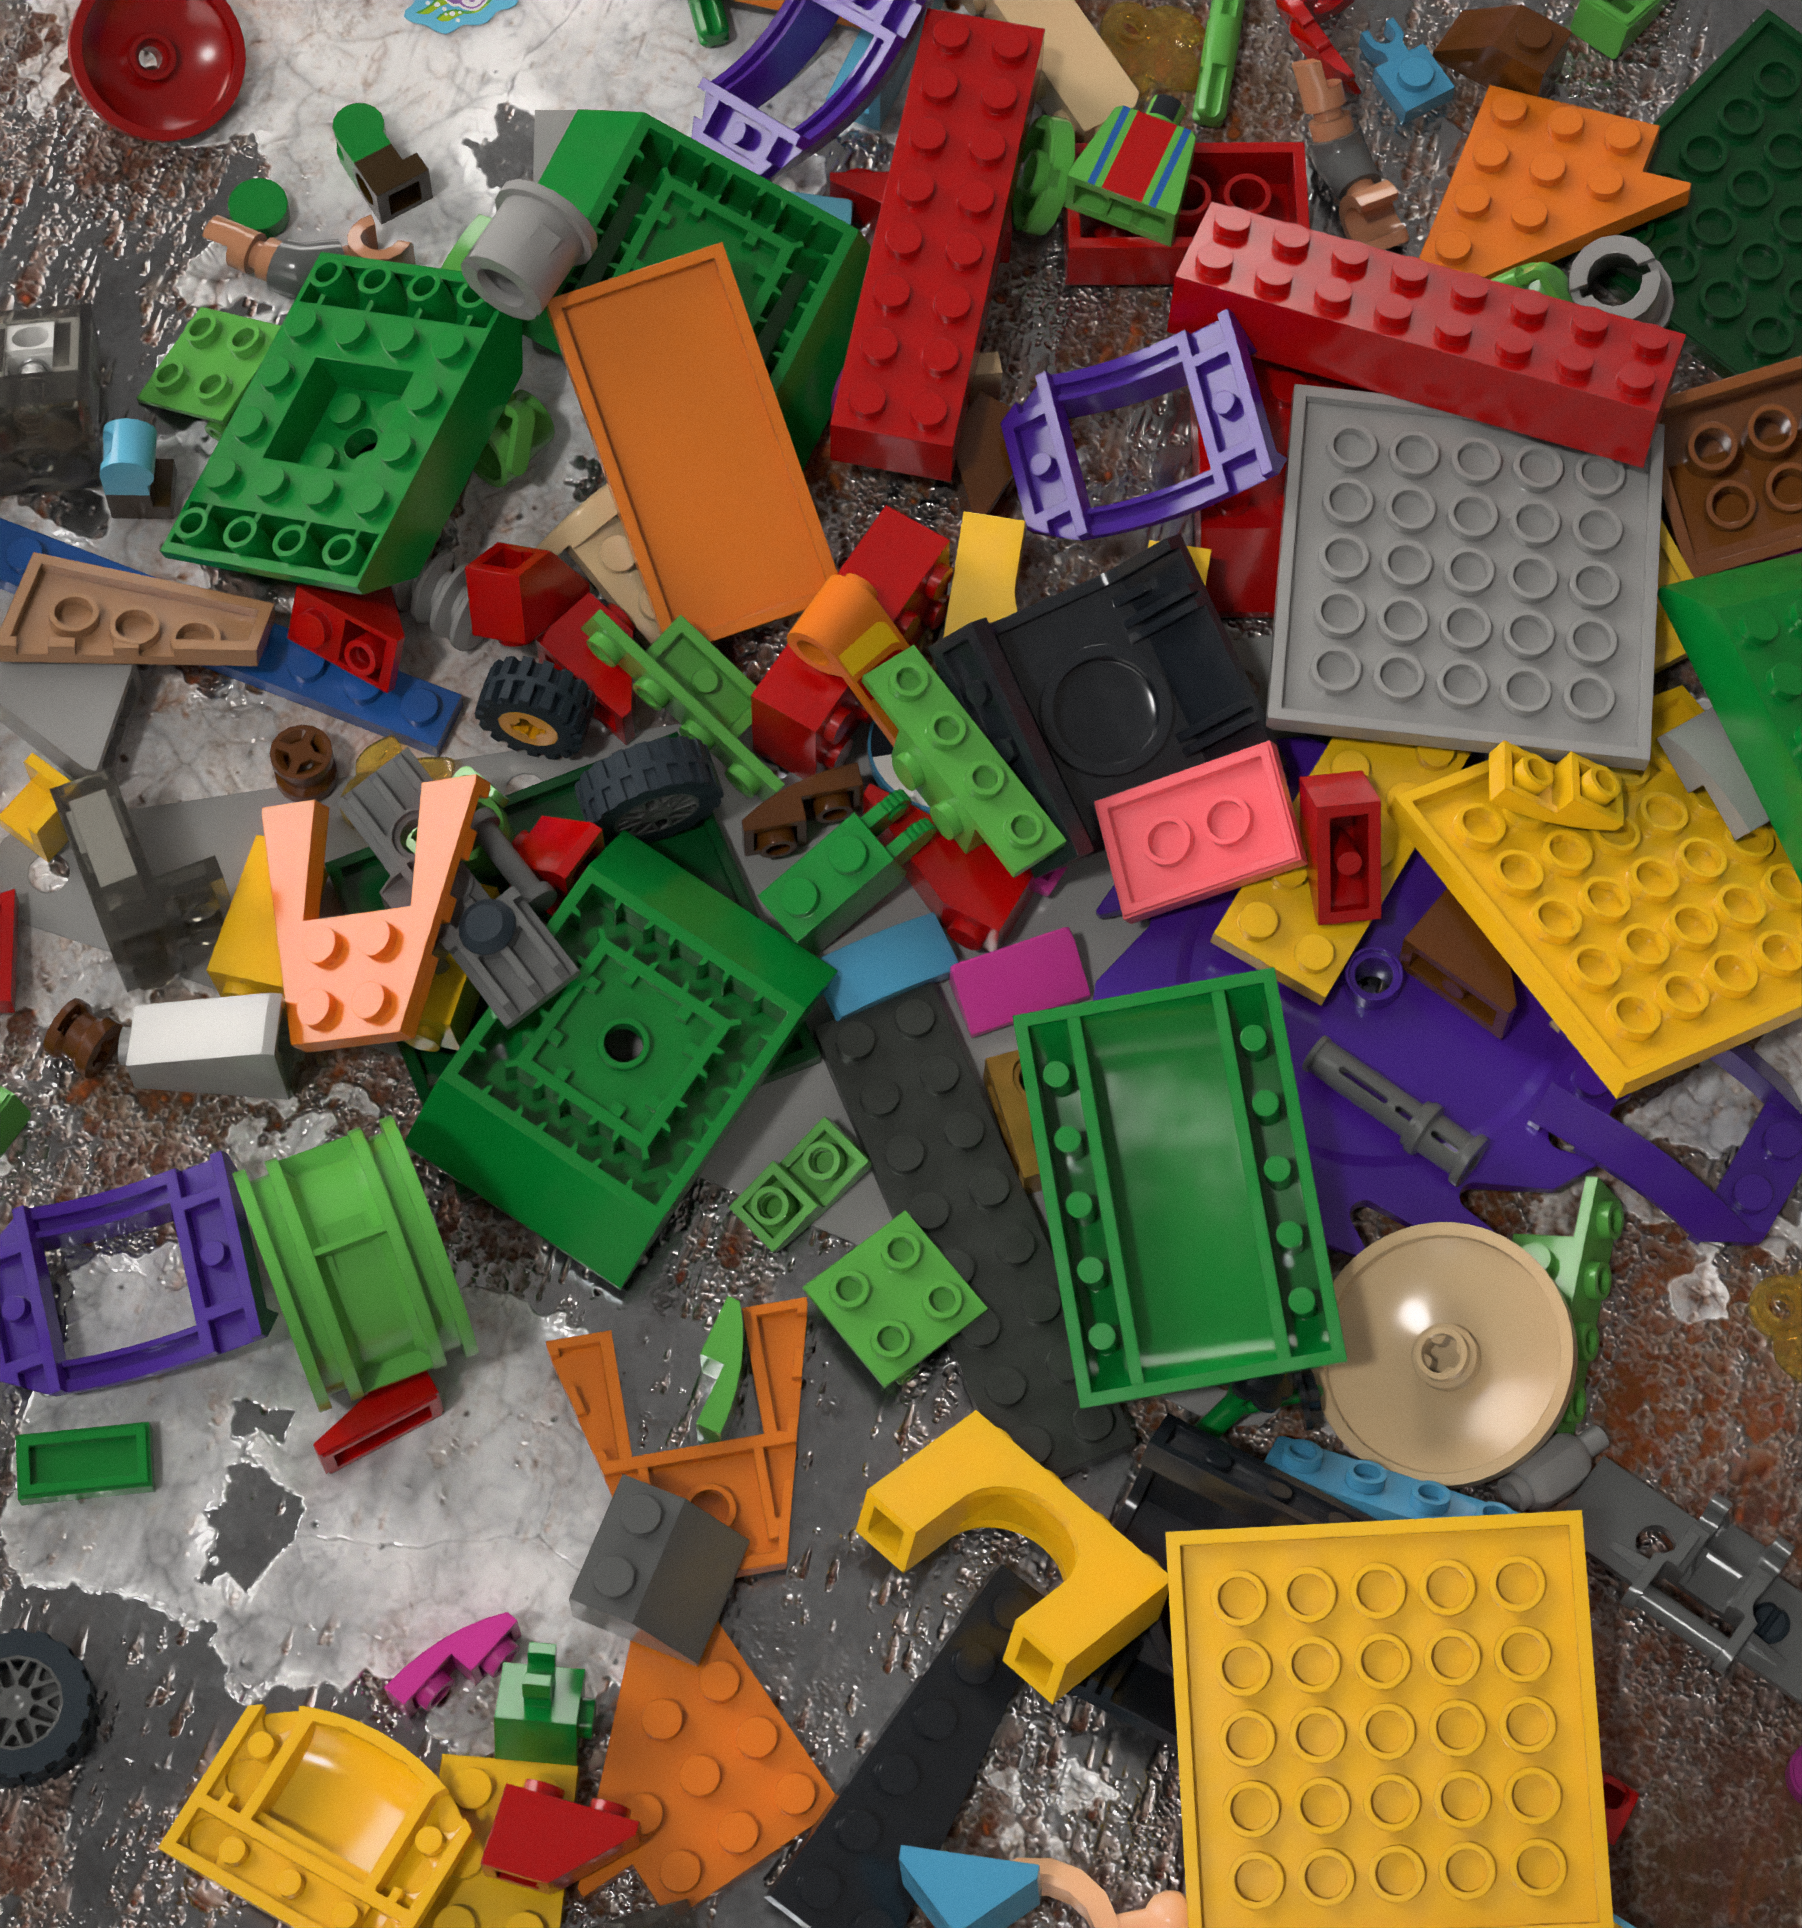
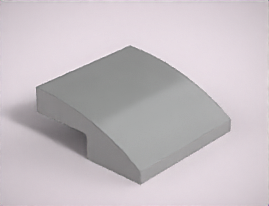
[1657,707,1770,840]

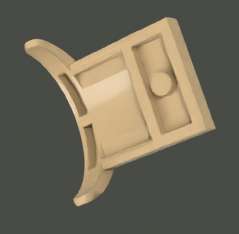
[536,483,660,650]

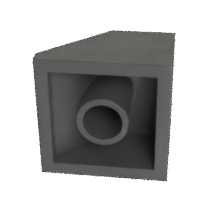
[569,1474,750,1667]

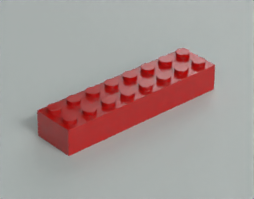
[830,8,1045,482]
[1167,201,1686,468]

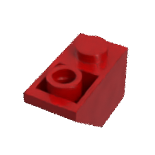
[465,542,590,647]
[287,583,405,693]
[480,1779,642,1895]

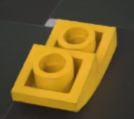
[1489,740,1624,831]

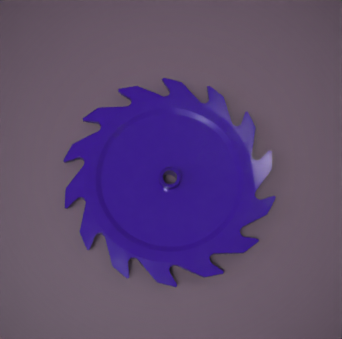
[1093,736,1633,1258]

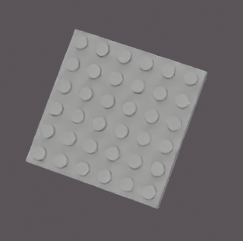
[1266,384,1665,771]

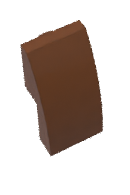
[742,762,863,858]

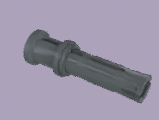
[1302,1035,1491,1187]

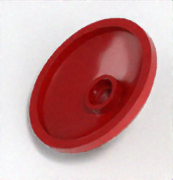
[68,0,246,143]

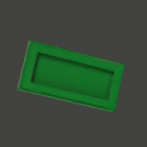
[15,1422,156,1506]

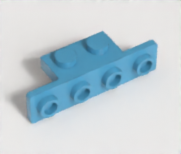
[1264,1436,1519,1521]

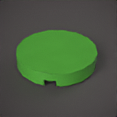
[1011,115,1075,236]

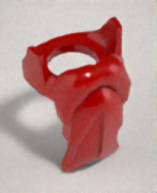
[1275,0,1361,97]

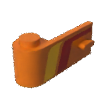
[787,573,910,747]

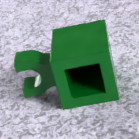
[494,1642,597,1766]

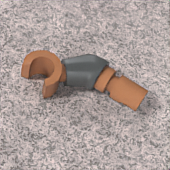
[1291,58,1410,250]
[202,214,416,299]

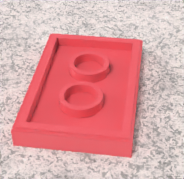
[1094,740,1308,924]

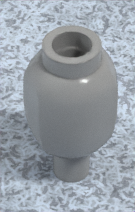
[1497,1425,1609,1513]

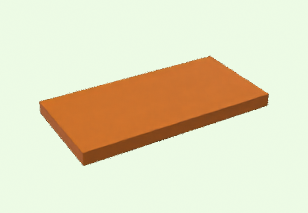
[545,242,838,643]

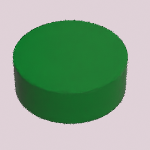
[228,178,290,239]

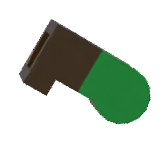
[332,103,433,225]

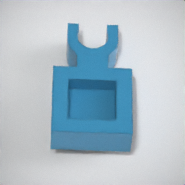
[1358,17,1455,124]

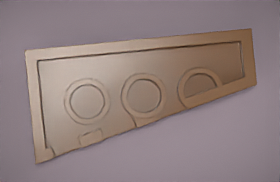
[0,552,276,666]

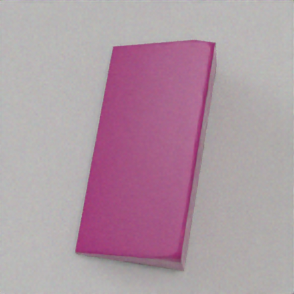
[949,927,1091,1038]

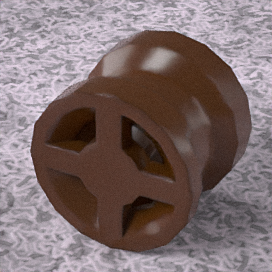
[269,724,338,802]
[43,998,123,1079]

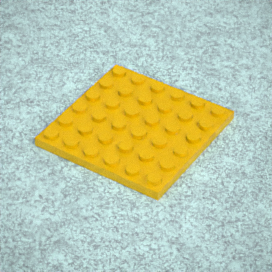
[1387,685,1802,1099]
[1165,1510,1614,1928]

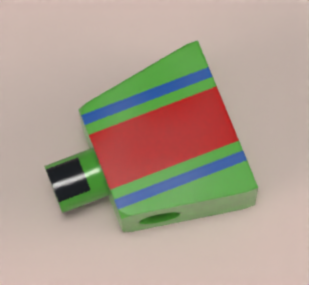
[1064,94,1197,247]

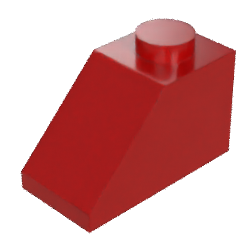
[535,592,636,745]
[1299,770,1381,926]
[509,816,605,916]

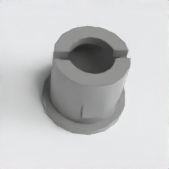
[461,179,598,320]
[1569,235,1674,328]

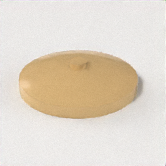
[1311,1222,1578,1489]

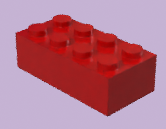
[1062,142,1310,285]
[751,505,953,779]

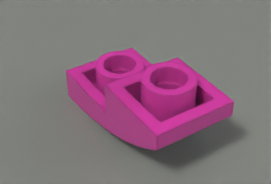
[384,1612,521,1719]

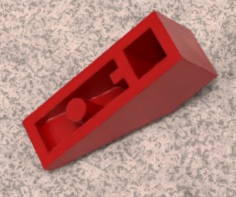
[863,783,1035,952]

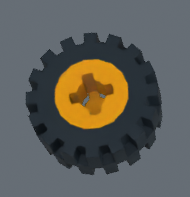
[474,656,597,759]

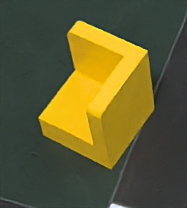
[0,753,83,863]

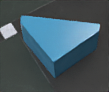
[899,1845,1042,1928]

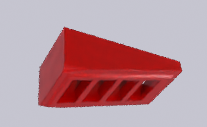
[313,1371,444,1474]

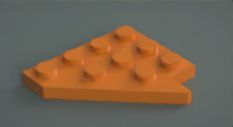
[1419,85,1692,280]
[578,1621,835,1926]

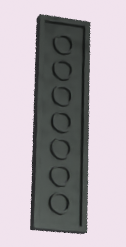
[813,982,1136,1478]

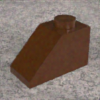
[1432,4,1573,98]
[952,391,1017,517]
[1399,888,1517,1040]

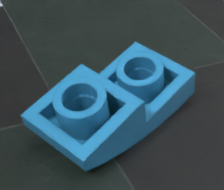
[819,912,959,1022]

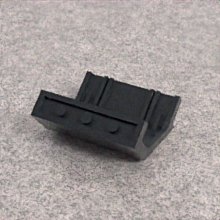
[928,533,1288,879]
[1066,1413,1379,1753]

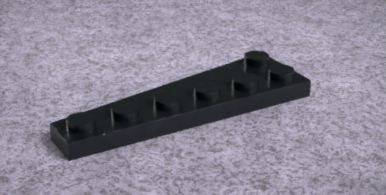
[764,1564,1044,1928]

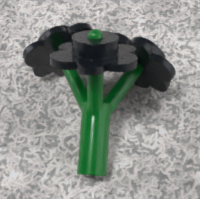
[1194,1371,1324,1438]

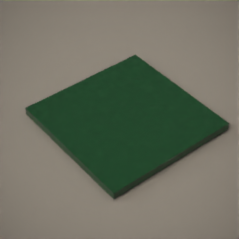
[1565,8,1802,379]

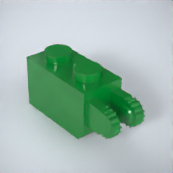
[757,789,937,956]

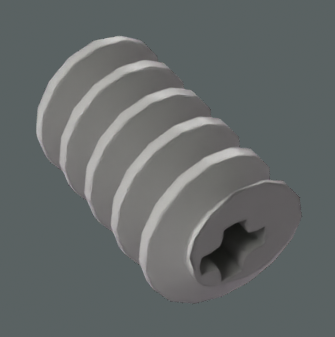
[389,545,485,652]

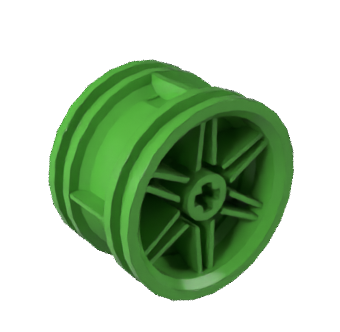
[232,1115,479,1413]

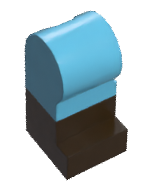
[100,418,177,519]

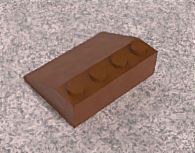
[1659,356,1802,578]

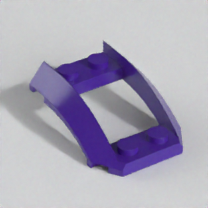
[691,0,935,182]
[1000,309,1287,541]
[1527,1043,1802,1246]
[0,1151,279,1397]

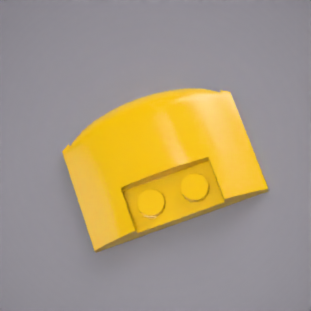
[158,1704,475,1928]

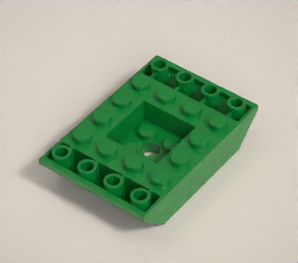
[522,109,871,471]
[160,252,523,595]
[404,830,838,1290]

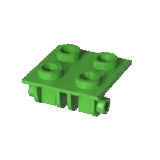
[136,307,281,441]
[802,1210,988,1389]

